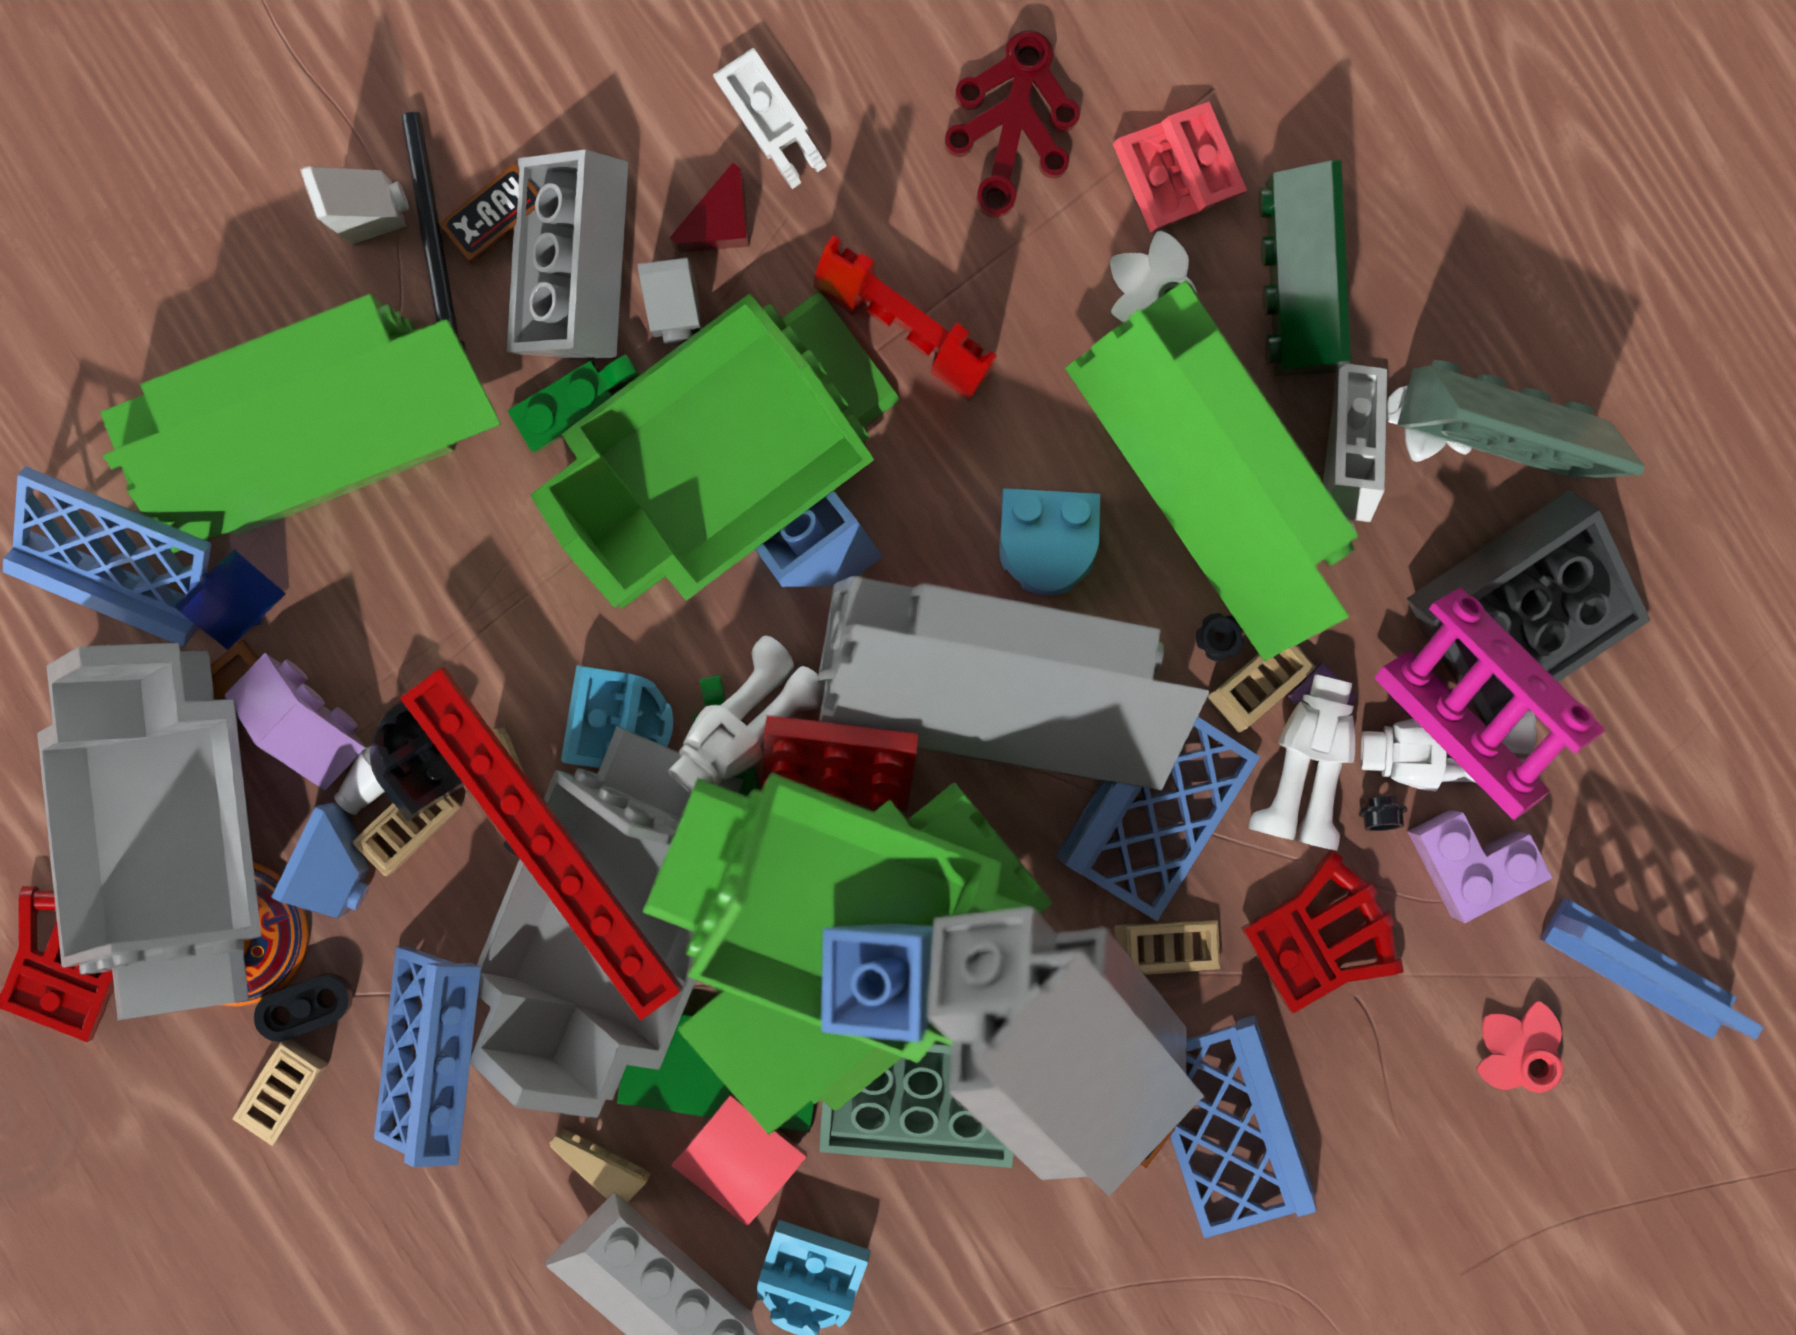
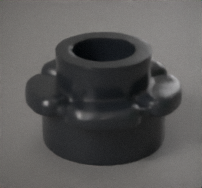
[1196,613,1244,661]
[1359,796,1408,831]

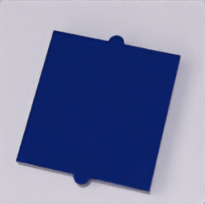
[175,548,286,650]

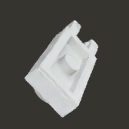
[713,48,826,189]

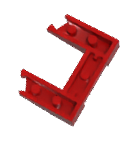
[814,234,997,401]

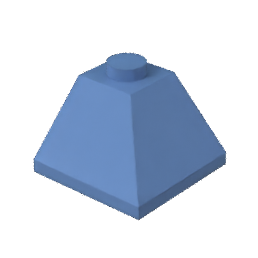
[755,490,883,587]
[271,802,370,918]
[822,923,934,1042]

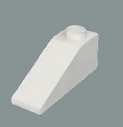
[301,166,409,245]
[1323,364,1387,522]

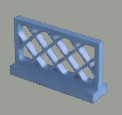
[2,466,211,647]
[1055,717,1260,921]
[1540,898,1764,1040]
[374,946,481,1167]
[1170,1015,1317,1239]

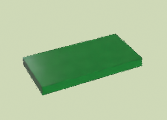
[617,1012,814,1133]

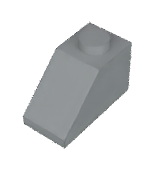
[638,258,703,344]

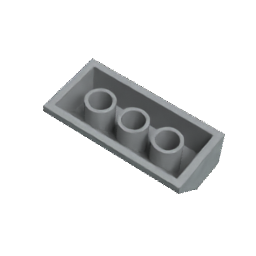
[506,149,629,359]
[545,1192,758,1335]

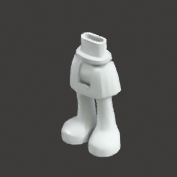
[668,635,826,794]
[1248,674,1355,851]
[1360,710,1536,792]

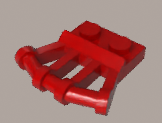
[1241,850,1404,1014]
[0,886,114,1042]

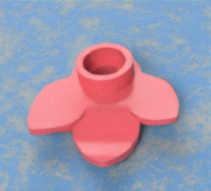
[1476,1001,1564,1093]

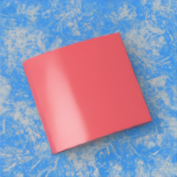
[1113,101,1247,233]
[671,1092,807,1226]

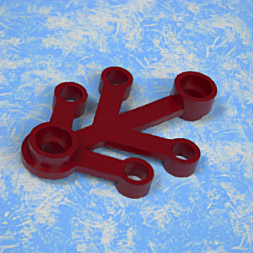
[945,30,1080,218]

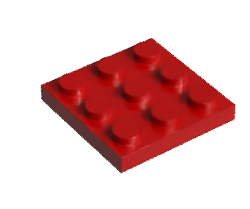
[763,715,918,811]

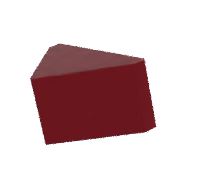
[670,163,749,252]

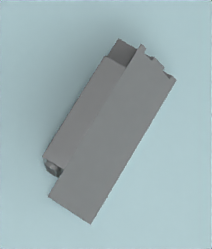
[817,576,1210,790]
[37,643,261,1021]
[470,726,744,1118]
[927,907,1204,1196]

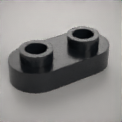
[254,973,353,1042]

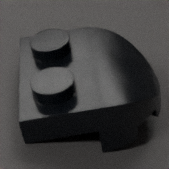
[370,702,465,821]

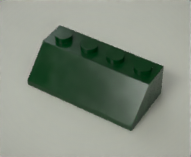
[1258,160,1351,376]

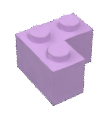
[225,653,365,790]
[1407,809,1553,923]

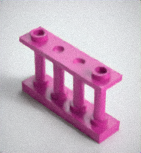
[1374,587,1606,820]

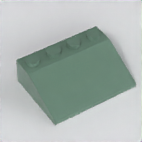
[1397,360,1645,479]
[819,1040,1014,1168]

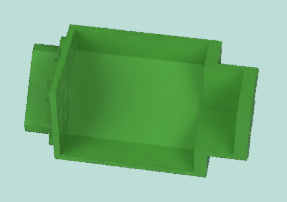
[1065,280,1359,661]
[530,291,900,609]
[100,294,501,554]
[643,773,1039,1063]
[677,782,1053,1135]

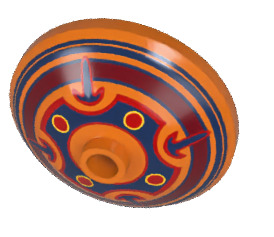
[223,862,309,1006]

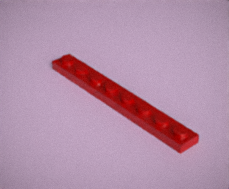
[400,667,684,1021]

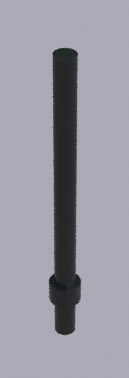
[401,112,466,352]

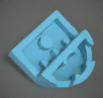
[999,488,1100,596]
[561,665,673,768]
[757,1219,871,1335]

